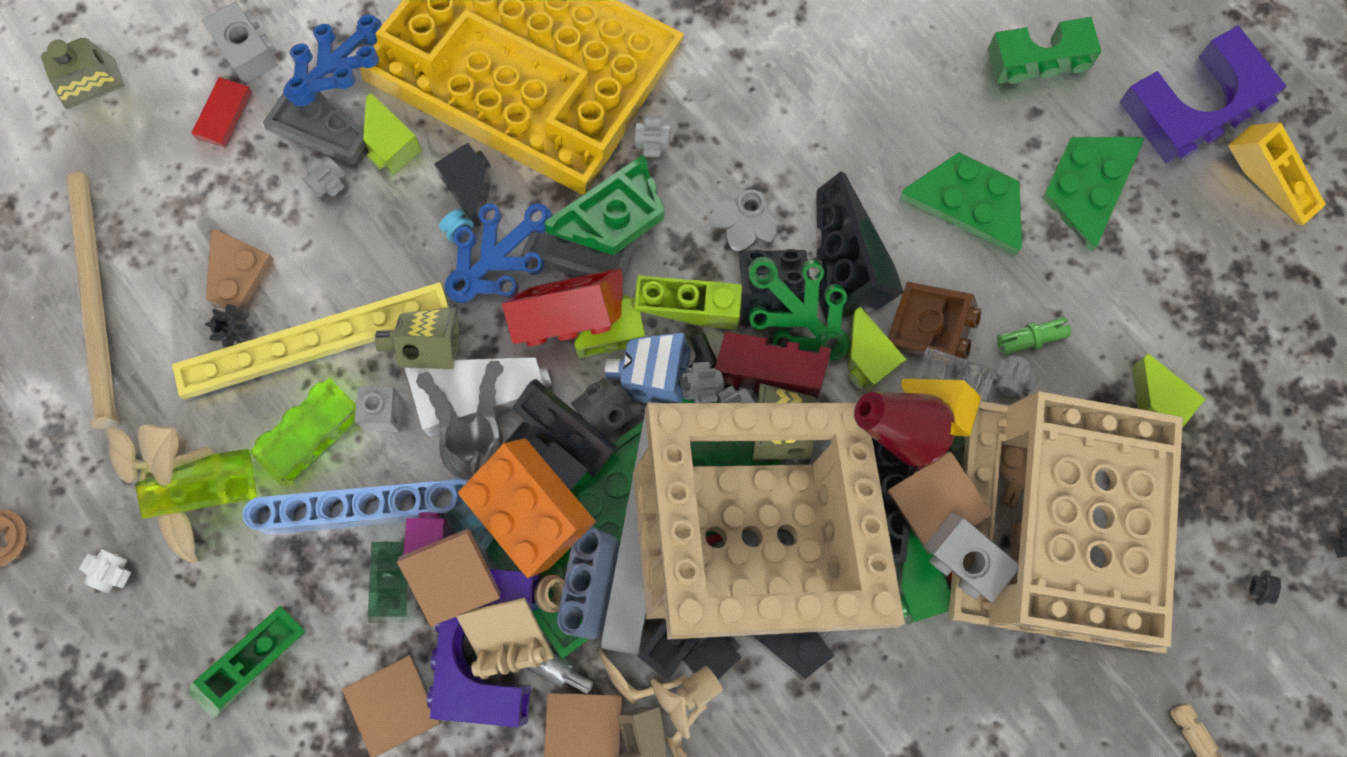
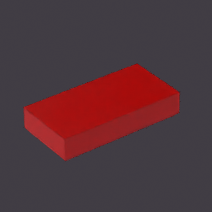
[191,77,252,148]

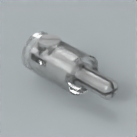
[526,648,593,694]

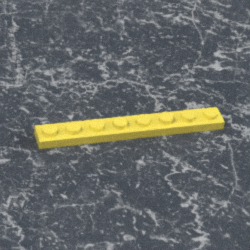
[172,282,449,400]

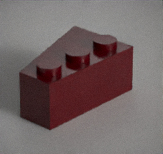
[715,332,832,399]

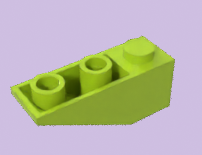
[634,275,742,330]

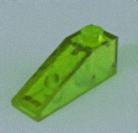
[135,448,257,519]

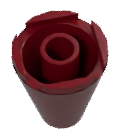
[854,392,955,466]

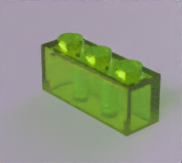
[249,378,356,488]

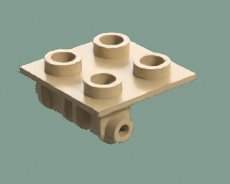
[456,598,554,679]

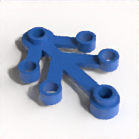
[283,14,382,106]
[445,203,553,303]

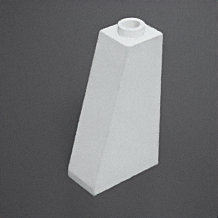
[405,357,552,437]

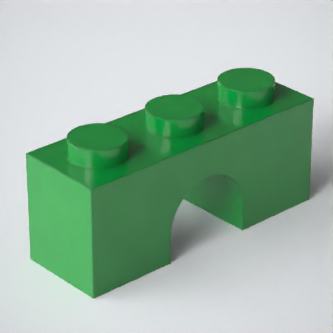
[988,17,1102,84]

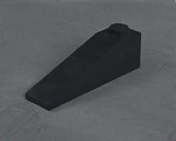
[816,171,904,318]

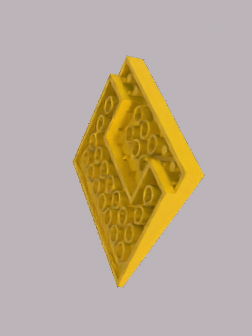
[360,0,684,195]

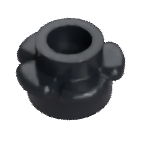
[1249,570,1281,606]

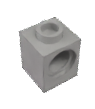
[355,387,403,432]

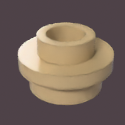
[534,575,565,613]

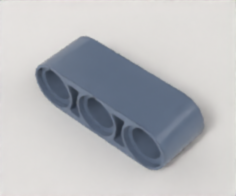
[557,527,620,640]

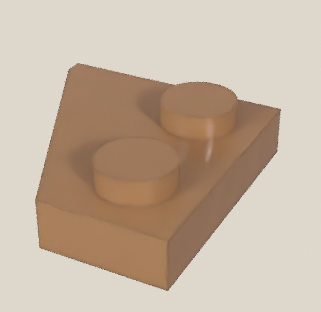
[206,229,274,313]

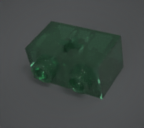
[368,542,408,623]

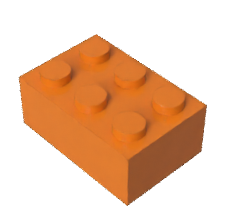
[458,438,596,579]

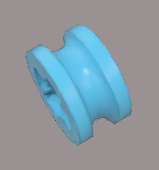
[439,209,473,242]

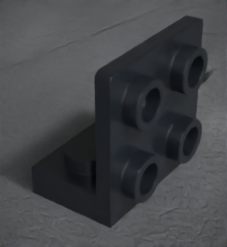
[739,249,810,326]

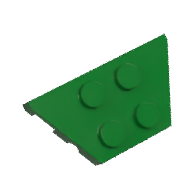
[1042,137,1144,251]
[900,152,1022,255]
[544,155,665,255]

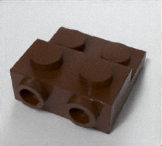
[888,282,982,368]

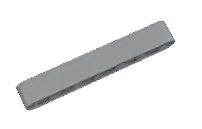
[601,401,658,656]

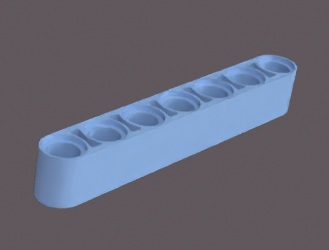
[242,479,476,535]

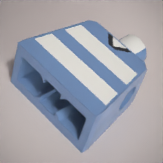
[605,333,691,403]

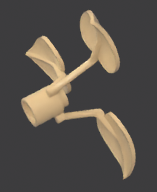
[106,424,218,563]
[599,647,723,757]

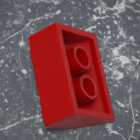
[502,268,623,347]

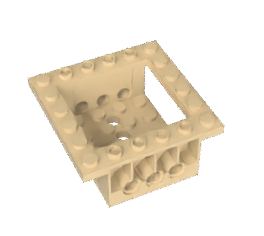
[948,391,1183,653]
[633,403,905,639]

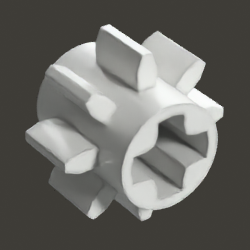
[79,548,131,593]

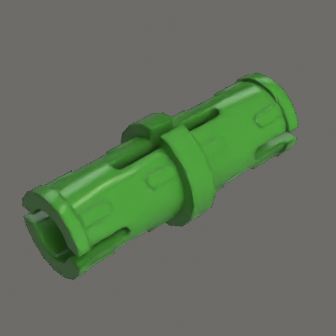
[997,316,1071,356]

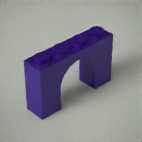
[1120,25,1287,164]
[427,569,541,728]

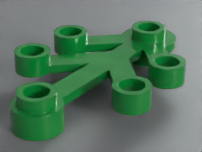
[749,257,850,361]

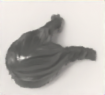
[416,360,504,480]

